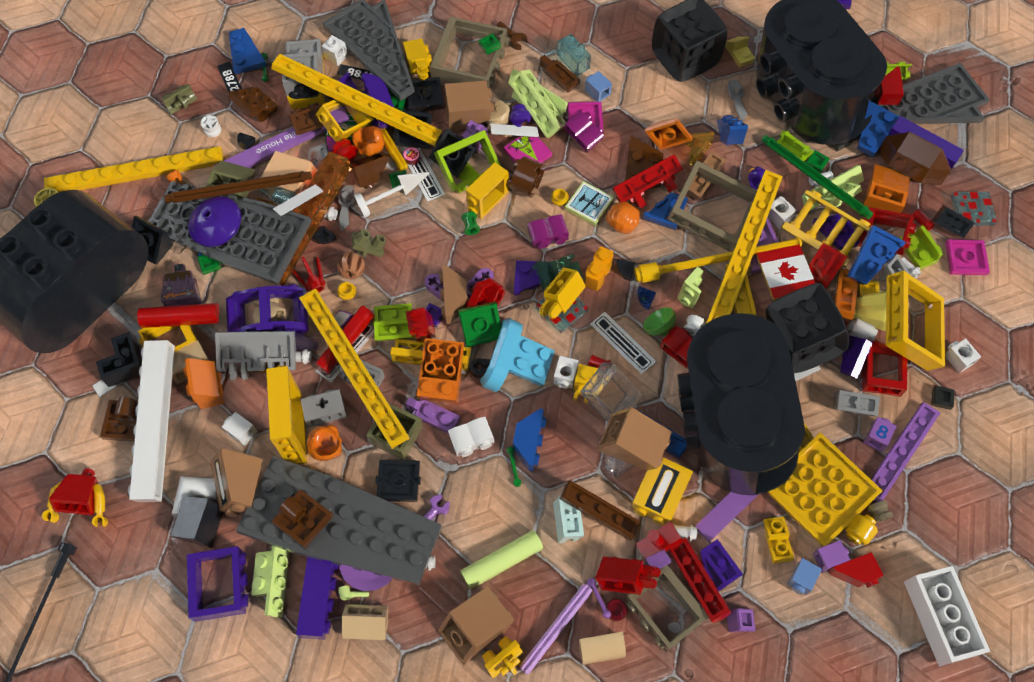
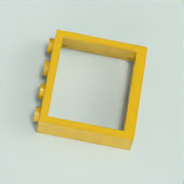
[886,270,945,371]
[266,365,308,464]

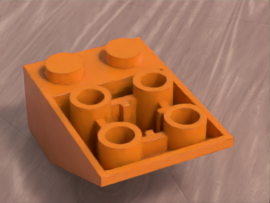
[863,164,910,213]
[417,338,464,404]

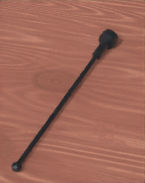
[5,542,77,682]

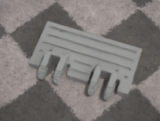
[215,331,296,380]

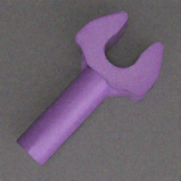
[423,494,450,520]

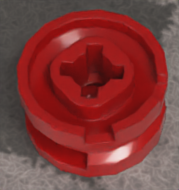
[330,138,358,167]

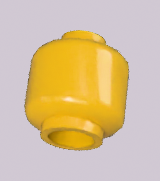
[845,514,878,546]

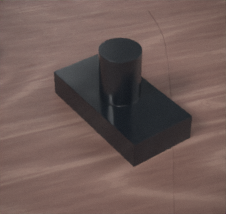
[932,205,975,238]

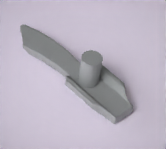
[727,80,748,121]
[338,185,355,231]

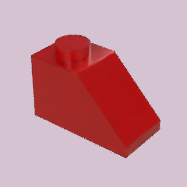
[874,66,904,105]
[828,552,884,588]

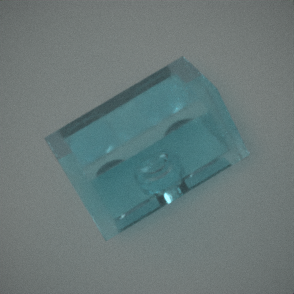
[557,34,591,76]

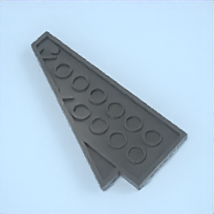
[323,0,415,101]
[869,63,990,124]

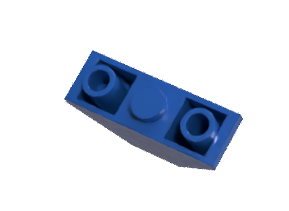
[717,115,748,145]
[513,409,547,472]

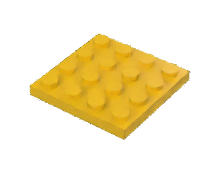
[767,432,883,547]

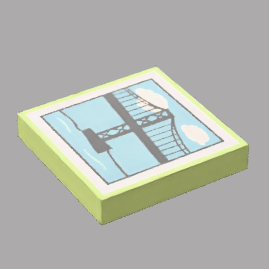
[565,181,614,226]

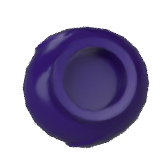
[509,104,531,127]
[748,166,765,190]

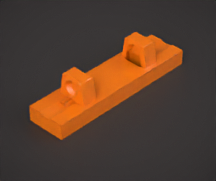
[834,268,858,320]

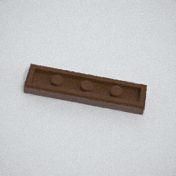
[559,480,640,540]

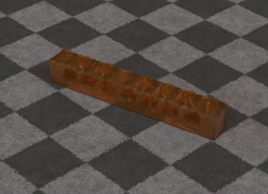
[265,152,352,286]

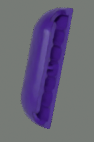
[361,73,394,129]

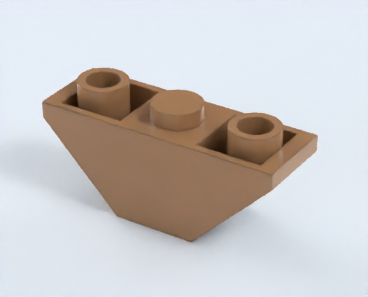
[439,265,468,324]

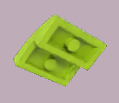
[374,303,413,341]

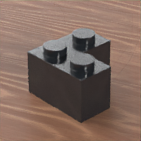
[96,332,142,387]

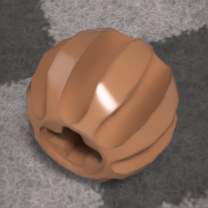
[337,252,365,280]

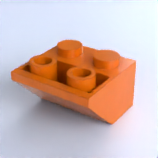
[183,358,224,409]

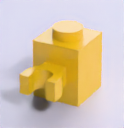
[573,364,598,404]

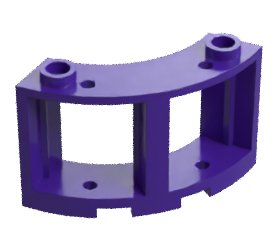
[226,284,309,337]

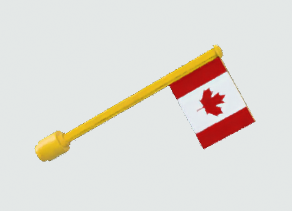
[634,237,815,301]

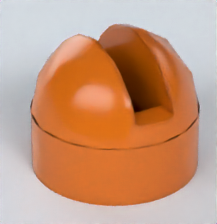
[166,170,182,183]

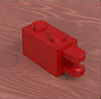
[405,307,436,343]
[595,556,661,595]

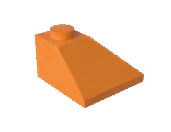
[645,118,693,150]

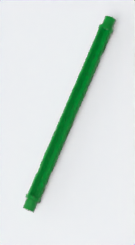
[761,135,873,219]

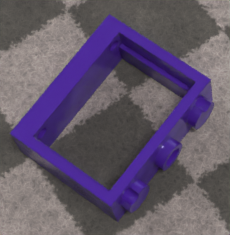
[187,546,249,622]

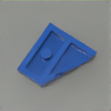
[643,192,688,230]

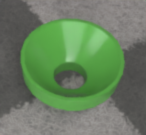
[643,307,676,337]

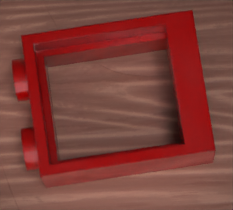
[858,207,916,256]
[861,341,907,397]

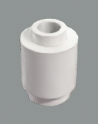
[847,318,878,341]

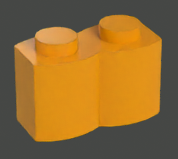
[585,246,613,291]

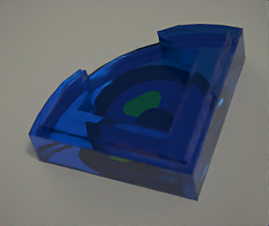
[637,286,656,310]

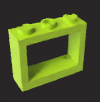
[434,130,501,194]

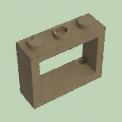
[626,565,709,652]

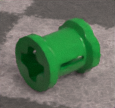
[461,211,480,236]

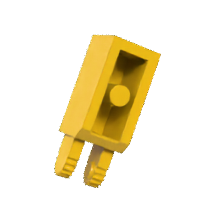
[403,38,432,80]
[539,267,586,319]

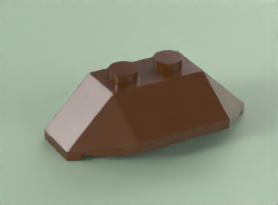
[878,132,951,185]

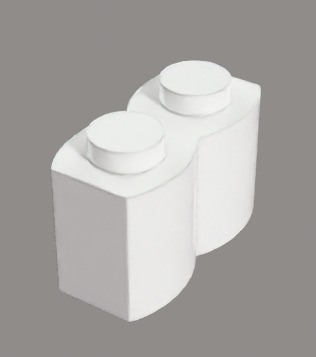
[448,417,494,457]

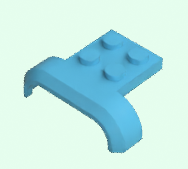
[480,318,555,392]

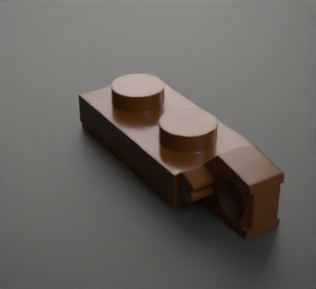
[539,54,580,93]

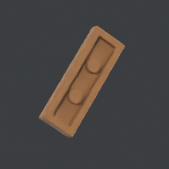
[687,151,726,201]

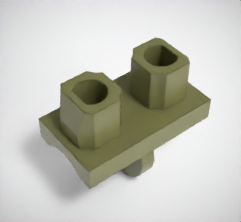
[161,84,197,115]
[351,229,386,258]

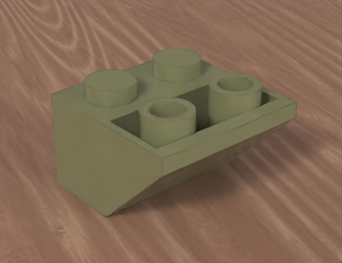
[206,160,256,199]

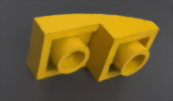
[763,516,794,564]

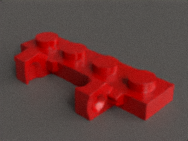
[612,154,683,210]

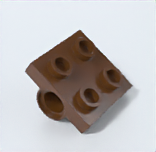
[228,86,278,122]
[100,397,138,442]
[271,489,333,549]

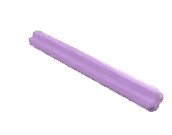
[519,583,592,675]

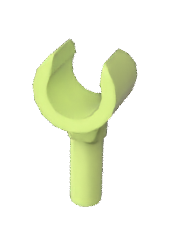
[338,586,369,601]

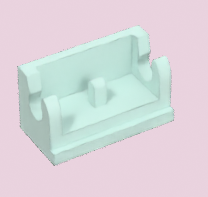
[553,496,584,543]

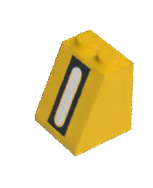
[631,457,693,526]

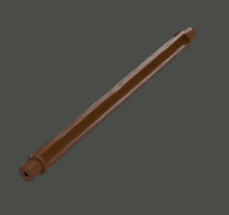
[164,171,312,203]

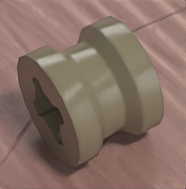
[867,500,894,524]

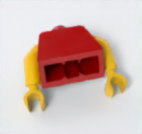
[42,468,108,527]

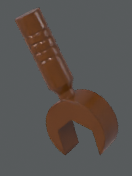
[497,21,527,50]

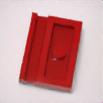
[808,242,848,288]

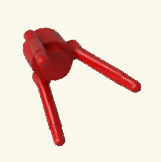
[288,256,326,293]

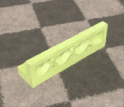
[509,70,566,138]

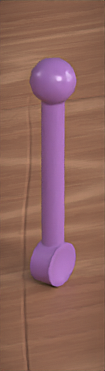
[587,578,611,618]

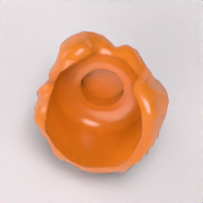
[352,126,385,157]
[606,202,641,234]
[306,424,342,461]

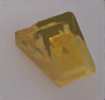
[686,131,716,166]

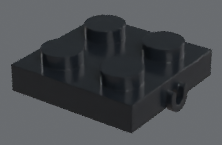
[408,77,444,111]
[375,460,421,502]

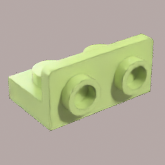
[677,267,703,309]

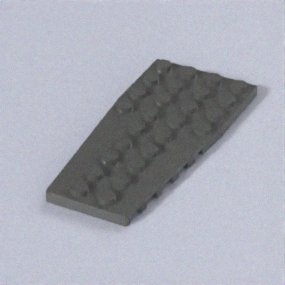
[148,181,312,285]
[236,456,442,586]

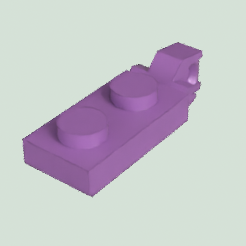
[406,397,460,434]

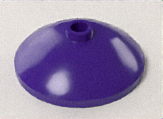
[188,196,241,247]

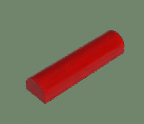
[137,303,220,328]
[316,305,375,376]
[669,537,731,623]

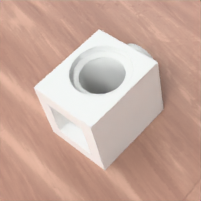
[321,35,348,67]
[768,196,797,229]
[945,339,981,373]
[553,356,579,389]
[222,412,258,447]

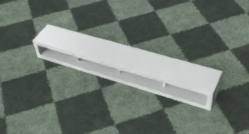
[128,340,175,502]

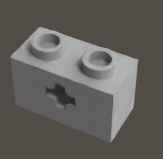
[301,389,347,427]

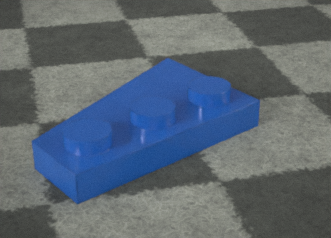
[229,28,268,74]
[857,100,900,157]
[847,225,906,285]

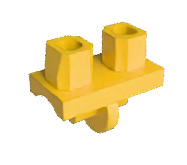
[482,636,524,679]

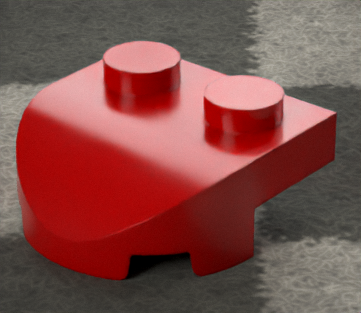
[466,278,505,308]

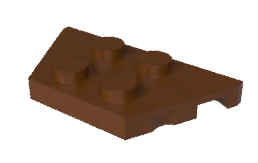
[625,136,664,189]

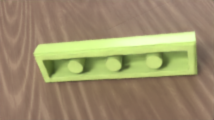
[460,530,543,590]

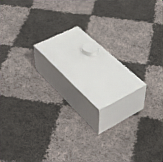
[904,566,990,667]

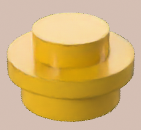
[551,188,569,206]
[337,282,356,300]

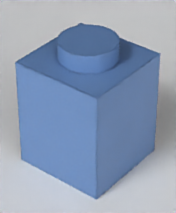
[585,71,612,102]
[787,558,822,595]

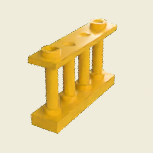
[782,190,870,268]

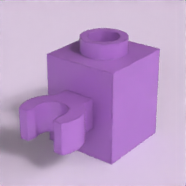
[461,120,488,154]

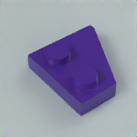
[812,213,859,250]
[840,335,872,378]

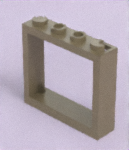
[430,16,510,88]
[667,161,757,252]

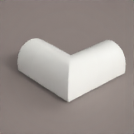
[171,476,218,517]

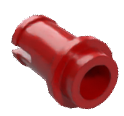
[912,209,935,231]
[588,354,614,374]

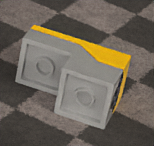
[282,39,325,109]

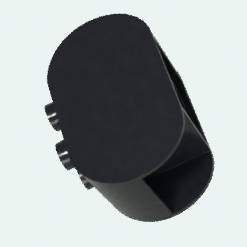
[756,0,887,145]
[0,190,148,353]
[677,313,805,495]

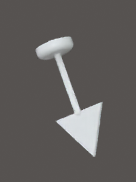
[354,172,430,218]

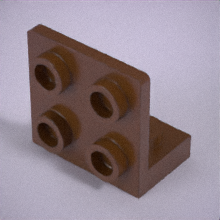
[289,102,324,136]

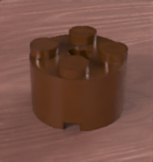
[507,156,545,198]

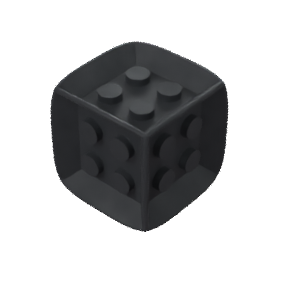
[652,0,728,82]
[765,283,849,373]

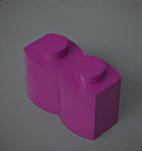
[564,111,604,153]
[527,214,569,249]

